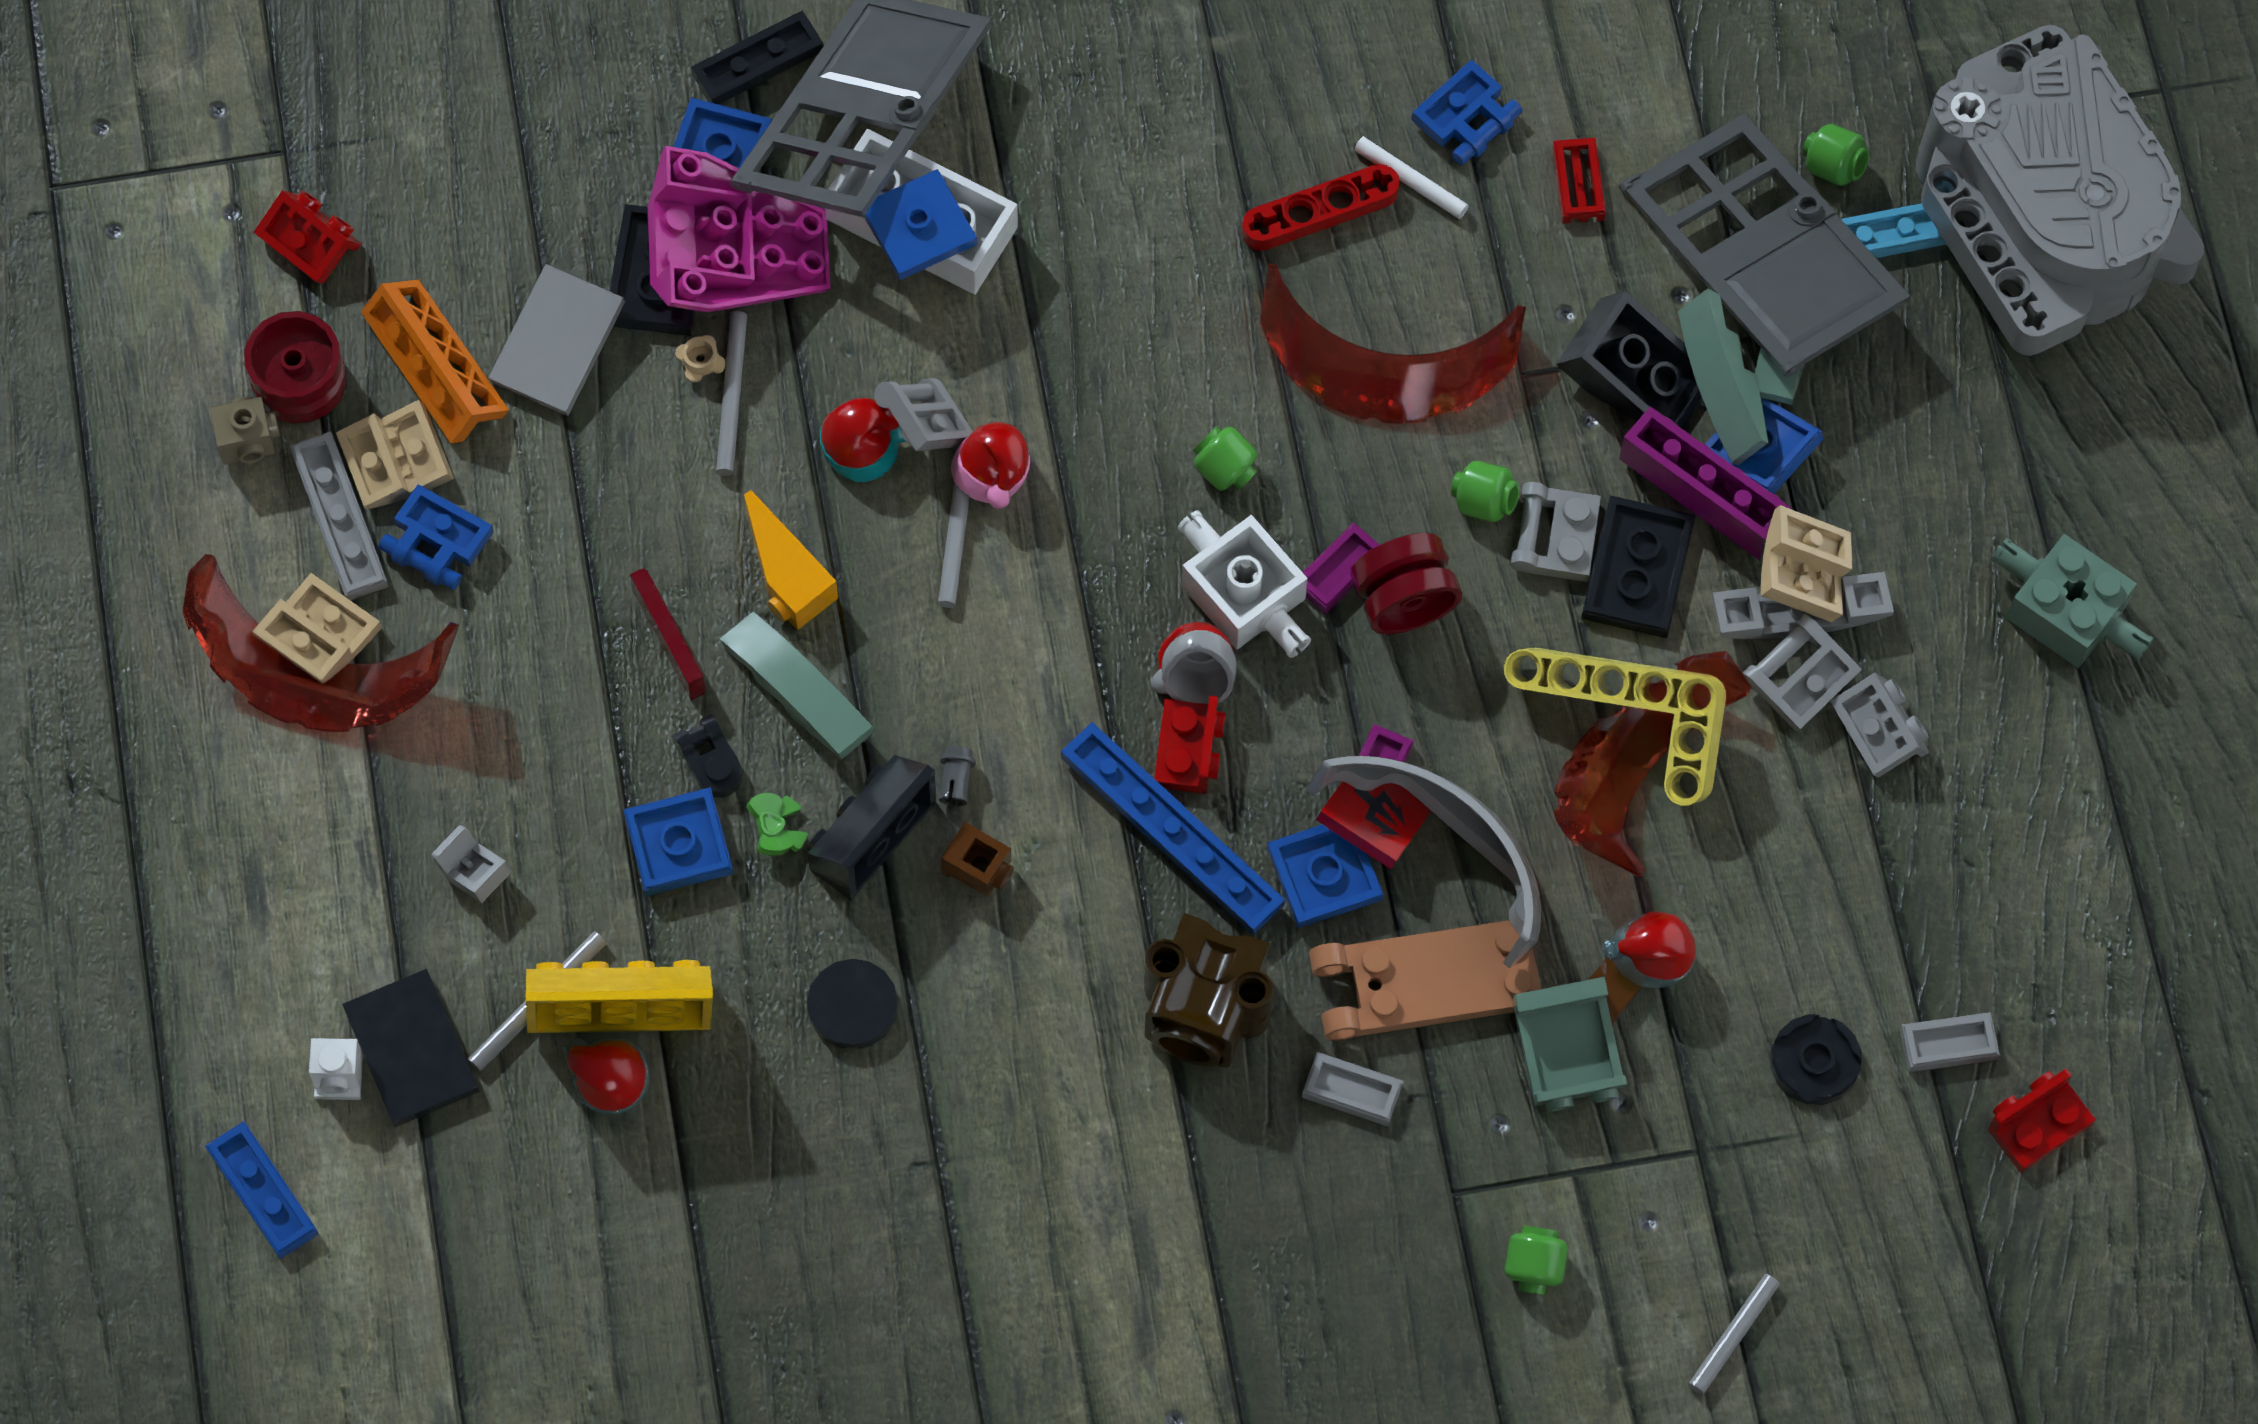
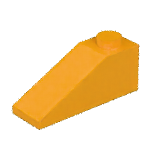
[744,490,838,630]

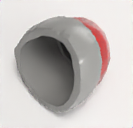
[1151,622,1236,704]

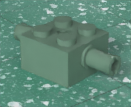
[1991,534,2154,668]

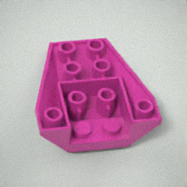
[648,146,830,312]

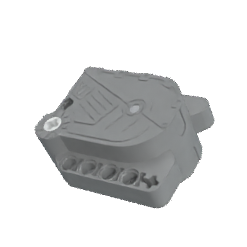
[1916,25,2204,356]

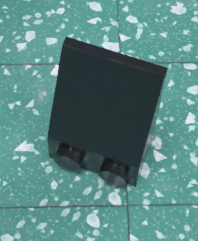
[1556,290,1702,429]

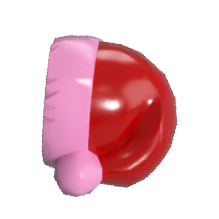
[951,422,1030,509]

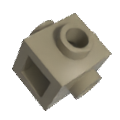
[210,397,280,465]

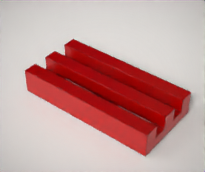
[1552,137,1606,224]

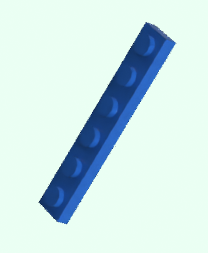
[1061,722,1285,935]

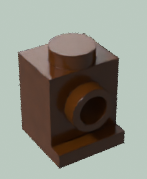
[941,822,1014,897]

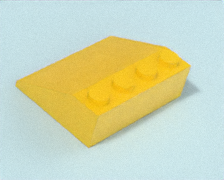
[526,960,713,1033]

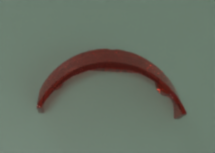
[1260,263,1526,424]
[182,554,460,732]
[1554,651,1752,878]

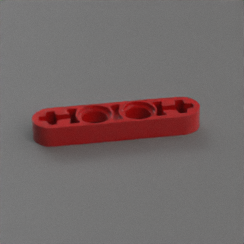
[1241,164,1400,251]

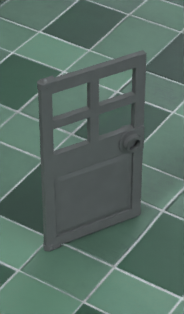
[729,0,993,218]
[1619,113,1910,377]

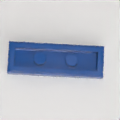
[205,1121,319,1259]

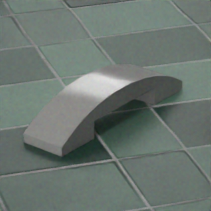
[1711,572,1894,639]

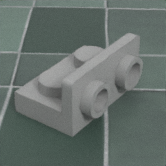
[1830,672,1929,778]

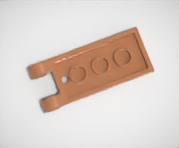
[1308,920,1541,1041]

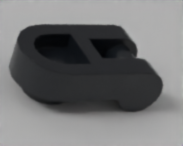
[672,714,742,798]

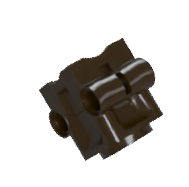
[1144,913,1273,1068]

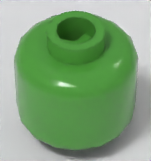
[1803,124,1870,186]
[1192,426,1258,491]
[1451,461,1520,522]
[1504,1226,1568,1295]

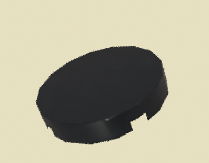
[807,959,898,1049]
[1770,1014,1862,1105]

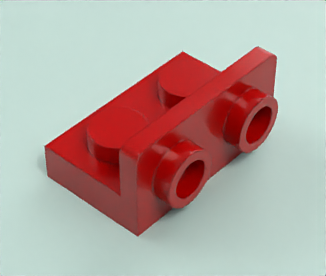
[253,190,362,284]
[1154,695,1226,794]
[1988,1068,2096,1174]

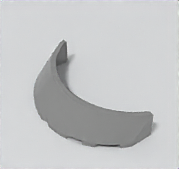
[1306,756,1541,969]

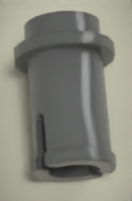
[939,746,976,806]

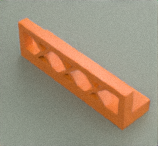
[361,279,509,444]

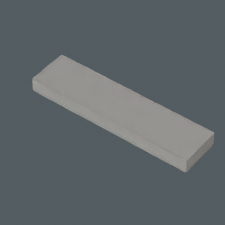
[290,431,389,601]

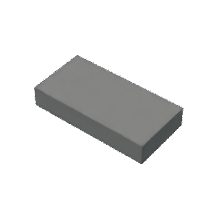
[1899,1012,2000,1072]
[1302,1052,1404,1127]

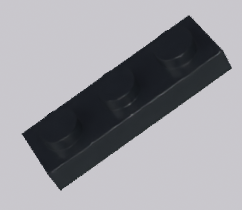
[691,10,824,104]

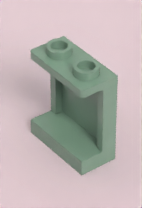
[1512,977,1627,1112]

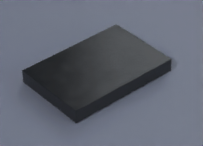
[609,204,695,336]
[1581,495,1696,639]
[342,969,480,1128]

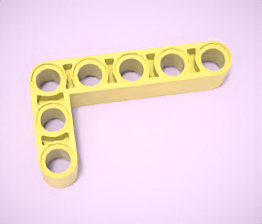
[1504,648,1726,806]

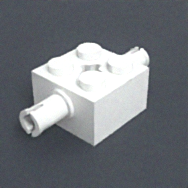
[1177,511,1311,658]

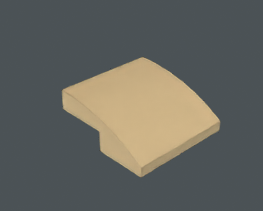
[336,400,454,509]
[1761,505,1852,622]
[252,573,382,684]

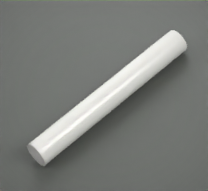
[1354,136,1469,219]

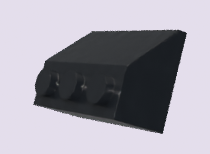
[807,755,937,901]

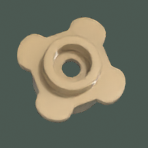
[675,335,726,383]

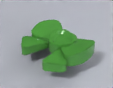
[746,793,808,856]

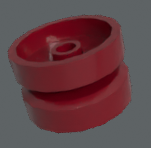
[244,311,347,424]
[1350,533,1463,635]

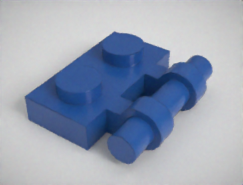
[1411,60,1523,166]
[378,484,494,590]

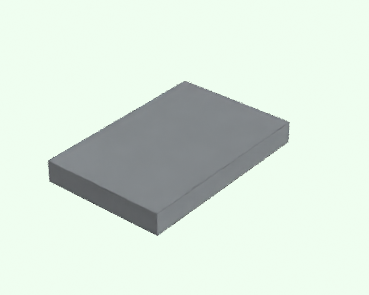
[488,264,625,416]

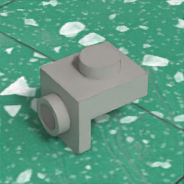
[431,825,513,903]

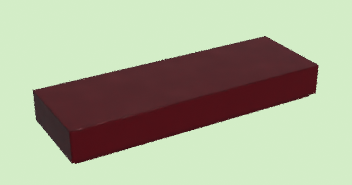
[630,568,705,700]

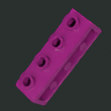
[1619,406,1791,560]

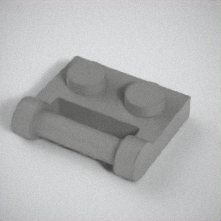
[874,378,973,451]
[1510,482,1601,582]
[1741,614,1862,732]

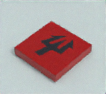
[1316,781,1431,869]

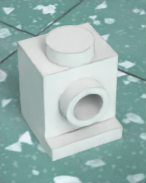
[309,1038,363,1100]

